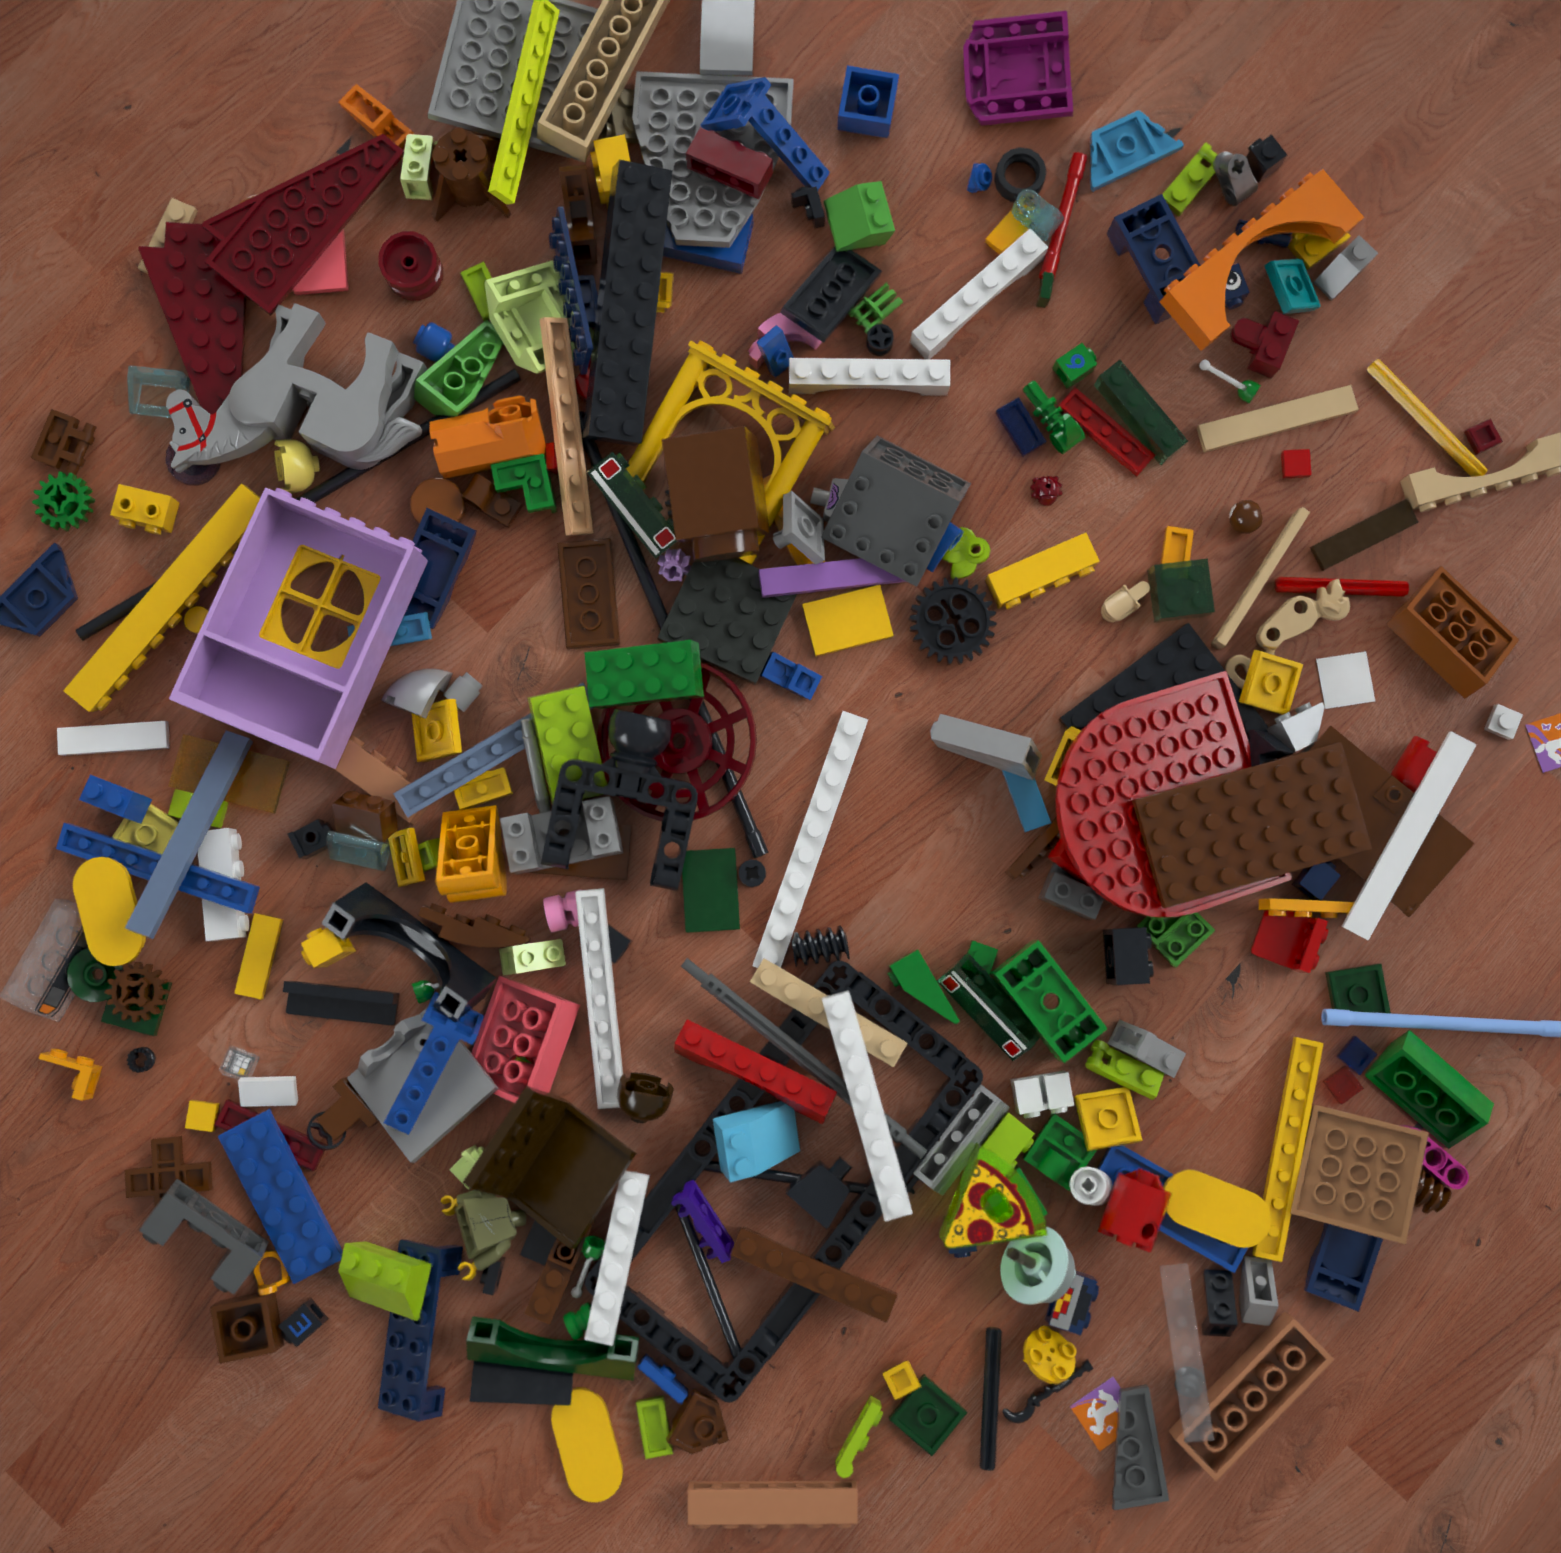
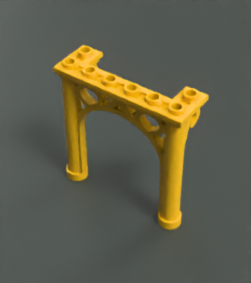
[613,340,835,565]

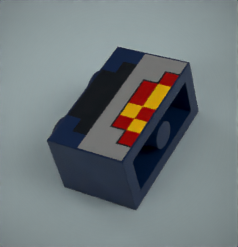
[1045,1271,1099,1335]

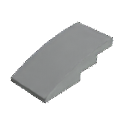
[700,0,755,76]

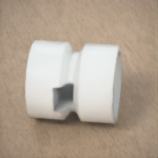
[1070,1167,1113,1206]

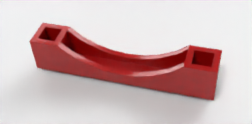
[674,1019,837,1125]

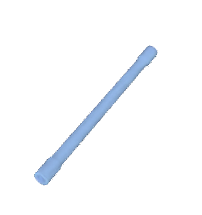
[1321,1009,1561,1038]

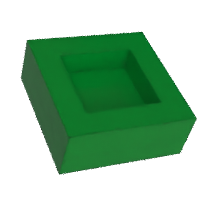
[962,940,998,975]

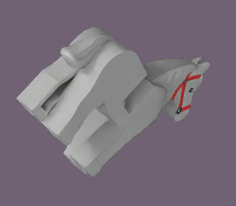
[166,303,428,473]

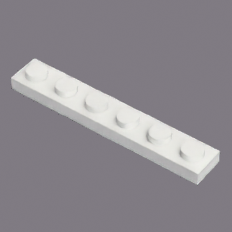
[585,1170,650,1346]

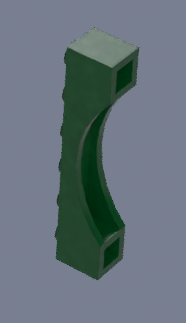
[466,1316,639,1381]

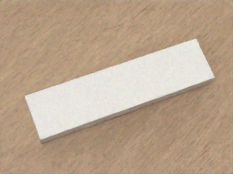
[57,721,170,756]

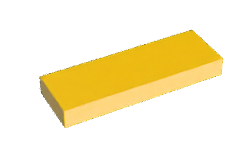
[234,913,283,1000]

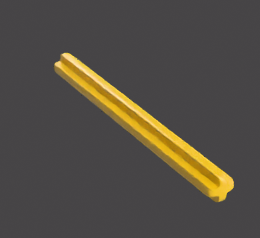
[1367,359,1488,477]

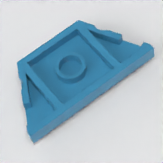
[1090,110,1184,192]

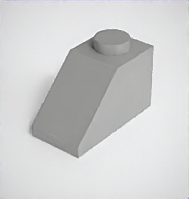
[1313,235,1378,301]
[1239,1256,1278,1326]

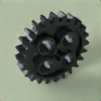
[909,577,997,665]

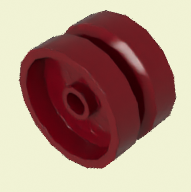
[378,231,443,301]

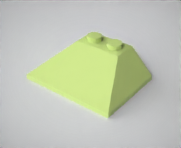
[485,260,594,374]

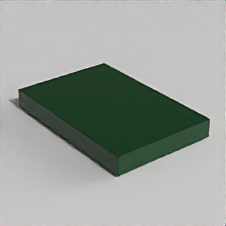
[682,848,740,933]

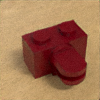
[1230,311,1299,379]

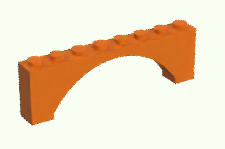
[1160,169,1364,351]

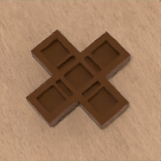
[125,1136,213,1221]

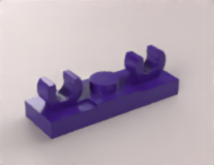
[671,1180,734,1263]

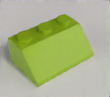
[339,1241,432,1321]

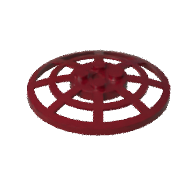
[597,663,757,821]

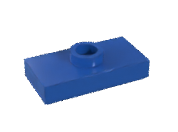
[757,325,794,378]
[638,1353,688,1404]

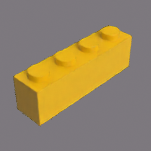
[985,532,1100,609]

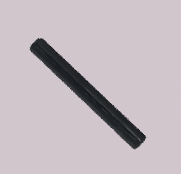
[980,1327,1002,1471]

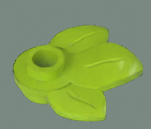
[942,527,991,579]

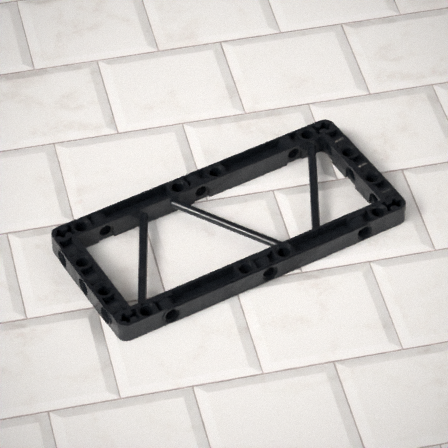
[585,960,983,1403]

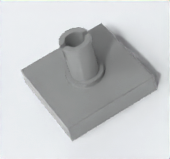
[773,491,825,564]

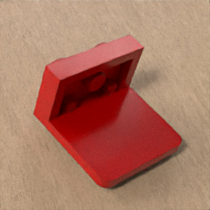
[1251,910,1328,973]

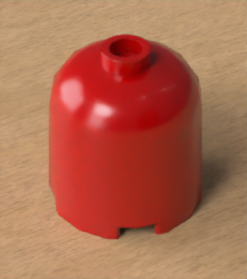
[1391,736,1437,794]

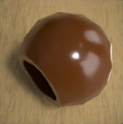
[1229,500,1263,534]

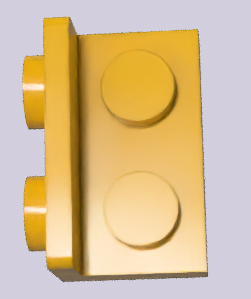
[1288,233,1351,270]

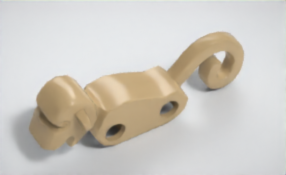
[1224,579,1350,689]

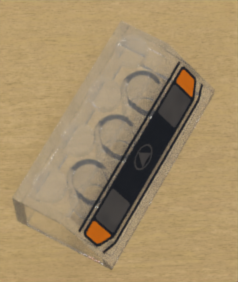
[0,899,88,1022]

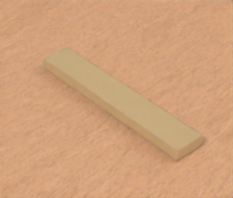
[1197,385,1359,453]
[1211,507,1310,650]

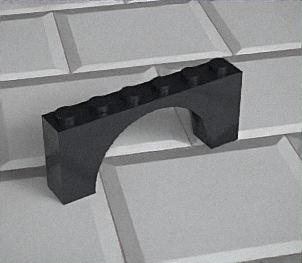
[321,882,497,1023]

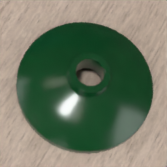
[67,948,124,1002]

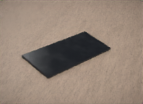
[470,1361,573,1406]

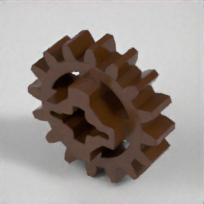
[105,962,170,1022]

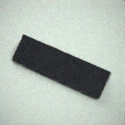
[283,981,399,1026]

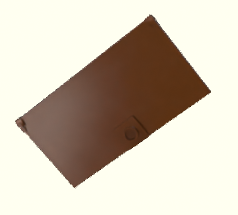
[1308,726,1475,917]

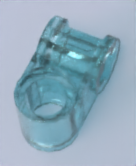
[1012,189,1064,241]

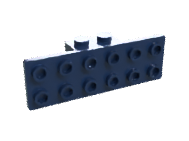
[549,206,598,375]

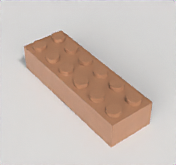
[1168,1311,1334,1481]

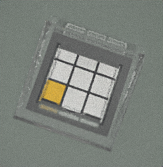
[219,1045,260,1080]

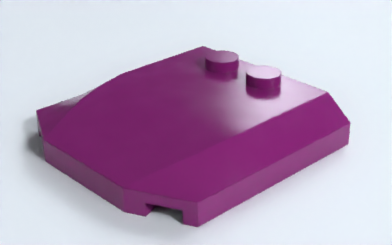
[963,10,1073,126]

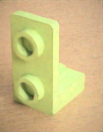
[400,134,434,200]
[499,939,566,975]
[449,1145,485,1190]

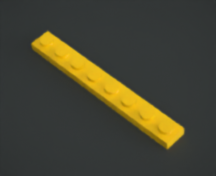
[1252,1037,1324,1262]

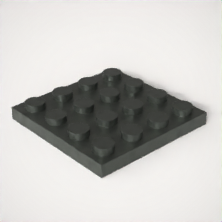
[657,558,797,685]

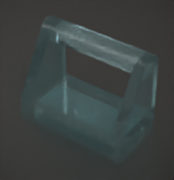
[127,365,190,418]
[327,831,390,871]

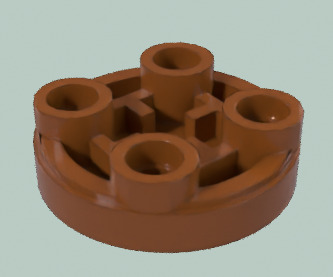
[410,478,466,524]

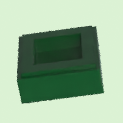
[1036,272,1054,308]

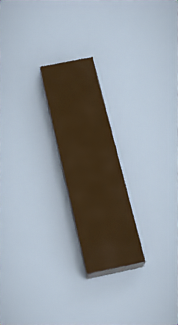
[1310,499,1419,571]

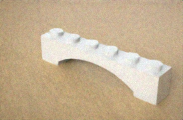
[910,228,1048,359]
[789,358,950,396]

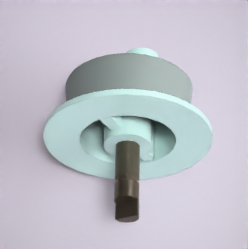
[1000,1225,1076,1305]

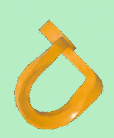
[254,1250,291,1296]

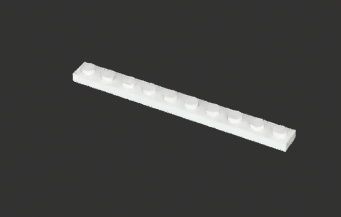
[752,711,868,968]

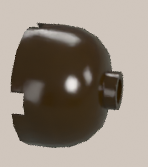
[617,1072,674,1124]

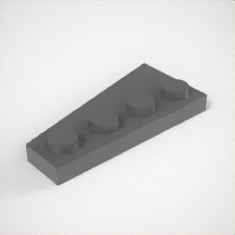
[1112,1384,1169,1510]

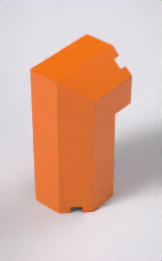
[430,396,547,479]

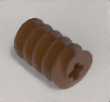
[1414,1169,1452,1214]

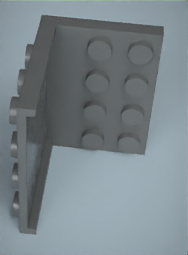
[821,435,971,587]

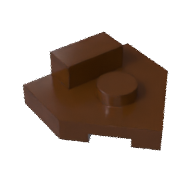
[666,1389,729,1454]

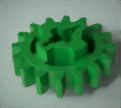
[32,471,95,531]

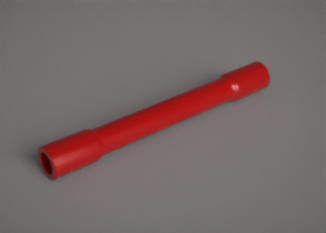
[1039,152,1088,281]

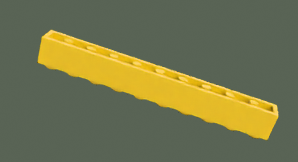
[63,483,260,712]

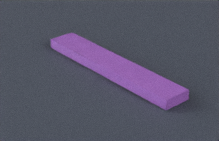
[758,558,906,598]

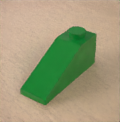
[887,949,960,1024]

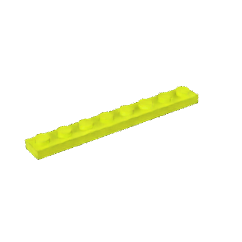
[488,0,560,205]

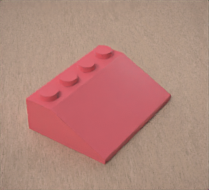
[471,976,580,1103]

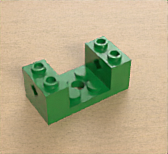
[990,940,1108,1063]

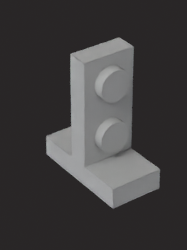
[1107,1019,1186,1078]

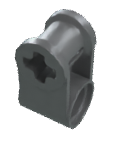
[1213,152,1258,206]

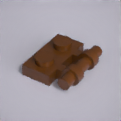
[31,409,97,475]

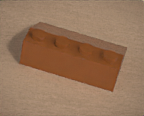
[1386,566,1519,699]

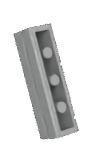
[913,1085,1010,1196]

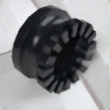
[126,1047,156,1073]

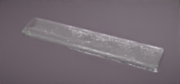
[1160,1263,1214,1442]

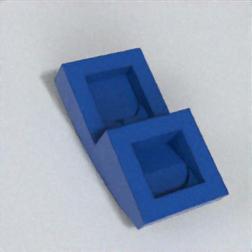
[760,652,822,700]

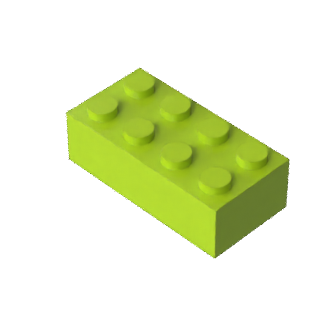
[527,686,606,804]

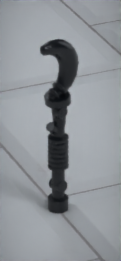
[1002,1359,1094,1424]

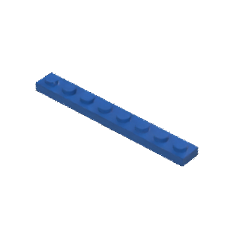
[56,823,260,913]

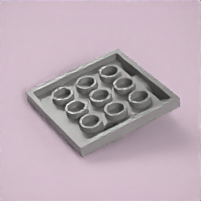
[347,1008,499,1163]

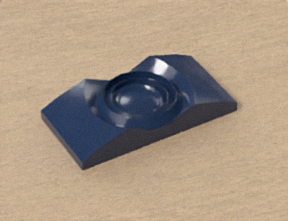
[404,508,477,629]
[1304,1223,1383,1312]

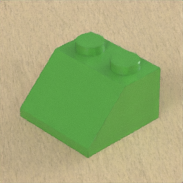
[823,181,895,252]

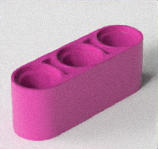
[1400,1125,1469,1189]

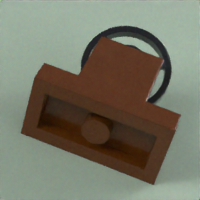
[307,1077,379,1150]

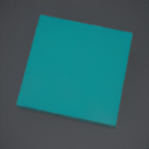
[1264,259,1321,314]

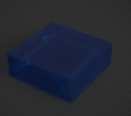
[1336,1036,1377,1075]

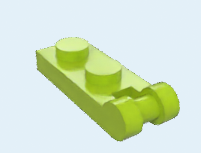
[1162,142,1217,216]
[1085,1040,1165,1100]
[835,1395,883,1478]

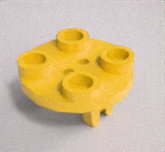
[1023,1326,1077,1384]

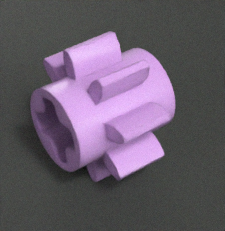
[657,548,691,582]

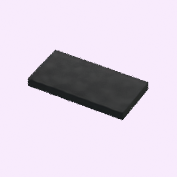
[780,247,882,343]

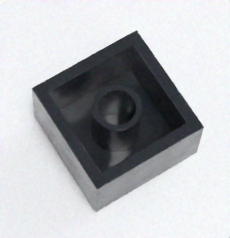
[1103,927,1154,985]

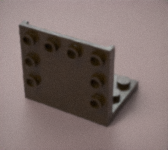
[463,1085,637,1249]

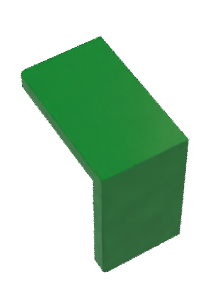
[490,454,558,513]

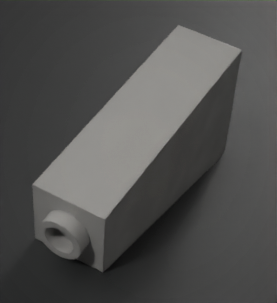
[931,714,1042,780]

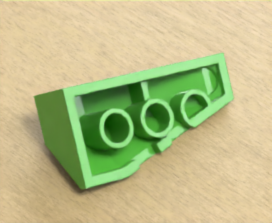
[414,320,504,416]

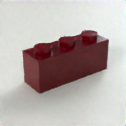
[686,127,773,199]

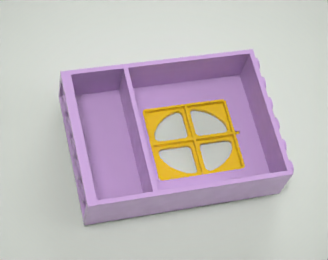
[169,488,428,769]

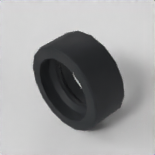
[994,147,1047,203]

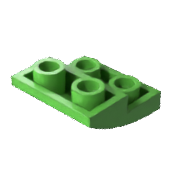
[1137,912,1215,969]

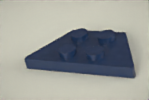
[0,542,78,637]

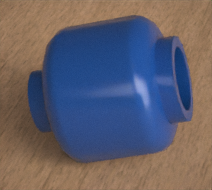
[413,322,455,363]

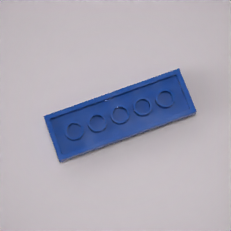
[218,1109,343,1284]
[1097,1145,1248,1273]

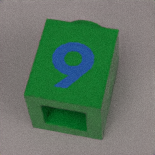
[1052,343,1097,389]

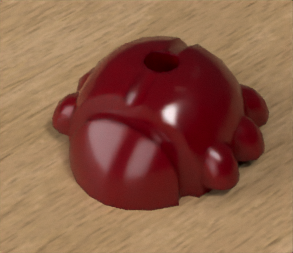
[1030,476,1063,506]

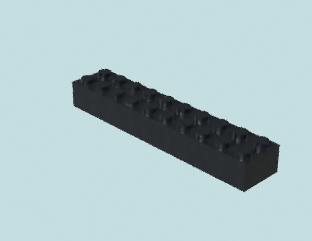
[582,160,673,446]

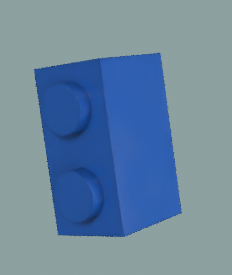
[79,775,152,824]

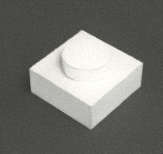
[1484,704,1523,740]

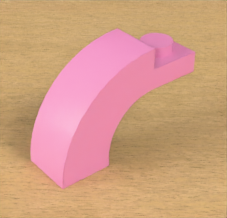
[748,313,822,370]

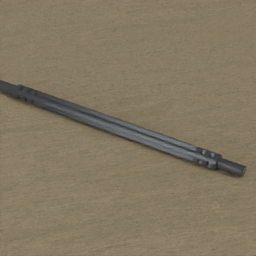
[680,958,927,1159]

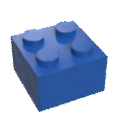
[837,65,899,138]

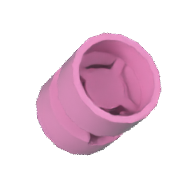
[543,889,581,933]

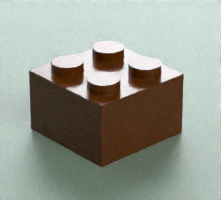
[210,1292,284,1364]

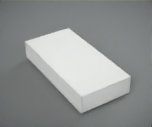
[238,1076,298,1107]

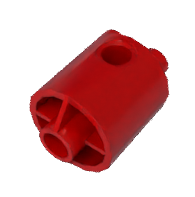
[1097,1168,1172,1253]

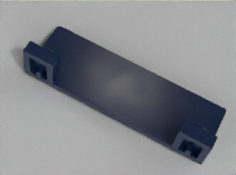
[378,1239,463,1422]

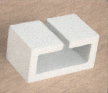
[1010,1070,1074,1118]

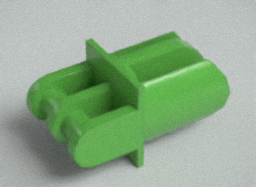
[849,282,903,334]

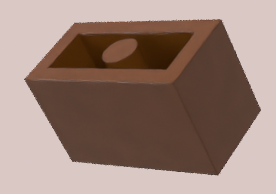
[332,791,398,842]

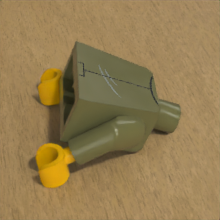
[441,1190,526,1281]

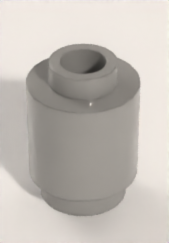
[443,672,482,712]

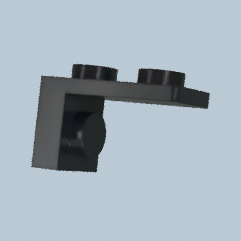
[1201,1269,1238,1337]

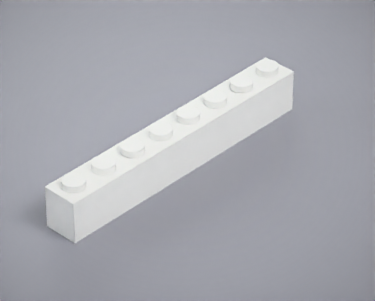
[822,990,913,1221]

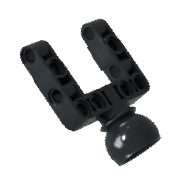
[541,709,698,891]

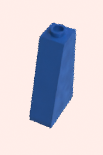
[663,214,754,274]

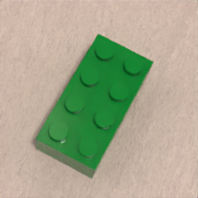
[584,640,704,709]

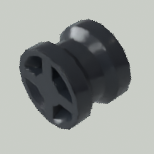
[866,324,894,356]
[739,859,766,887]

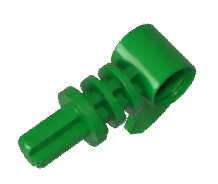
[1023,381,1085,454]

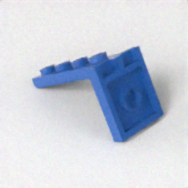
[700,77,830,190]
[384,992,484,1135]

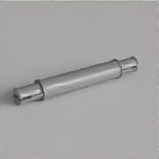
[521,718,551,814]

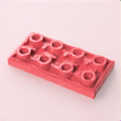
[293,229,349,295]

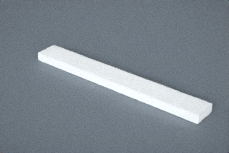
[1342,732,1476,940]
[575,888,623,1109]

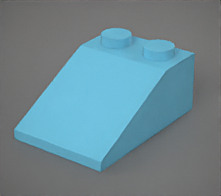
[713,1101,800,1182]

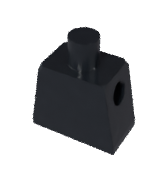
[786,1156,853,1229]

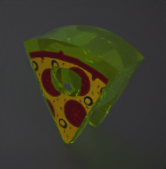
[939,1143,1048,1249]

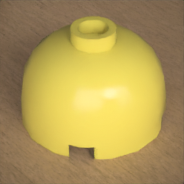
[274,439,319,494]

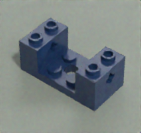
[1107,194,1201,325]

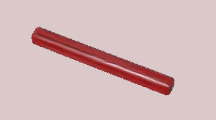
[1274,577,1409,597]

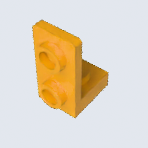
[38,1049,103,1101]

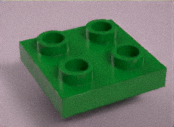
[1022,1114,1097,1191]

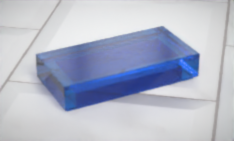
[995,397,1046,457]

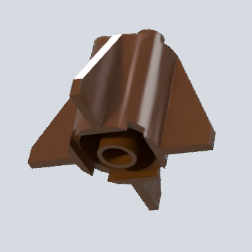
[431,127,511,222]

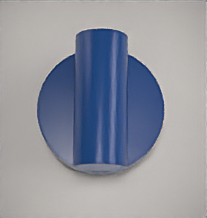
[967,163,992,193]

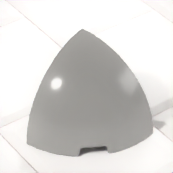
[381,669,453,719]

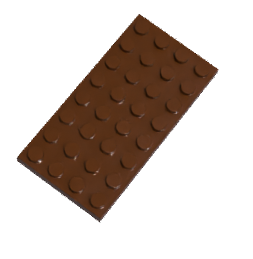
[1132,742,1372,908]

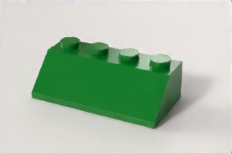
[1364,1030,1494,1149]

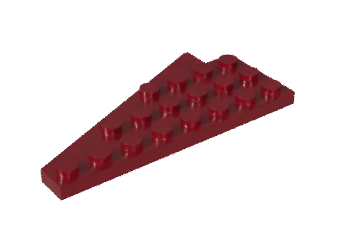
[201,134,404,316]
[139,222,246,414]

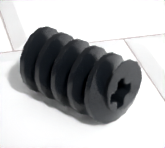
[792,925,850,967]

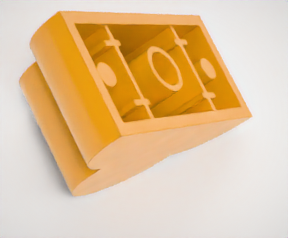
[436,805,507,903]

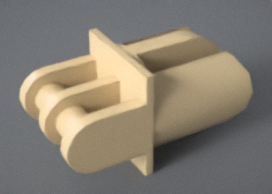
[1101,581,1150,623]

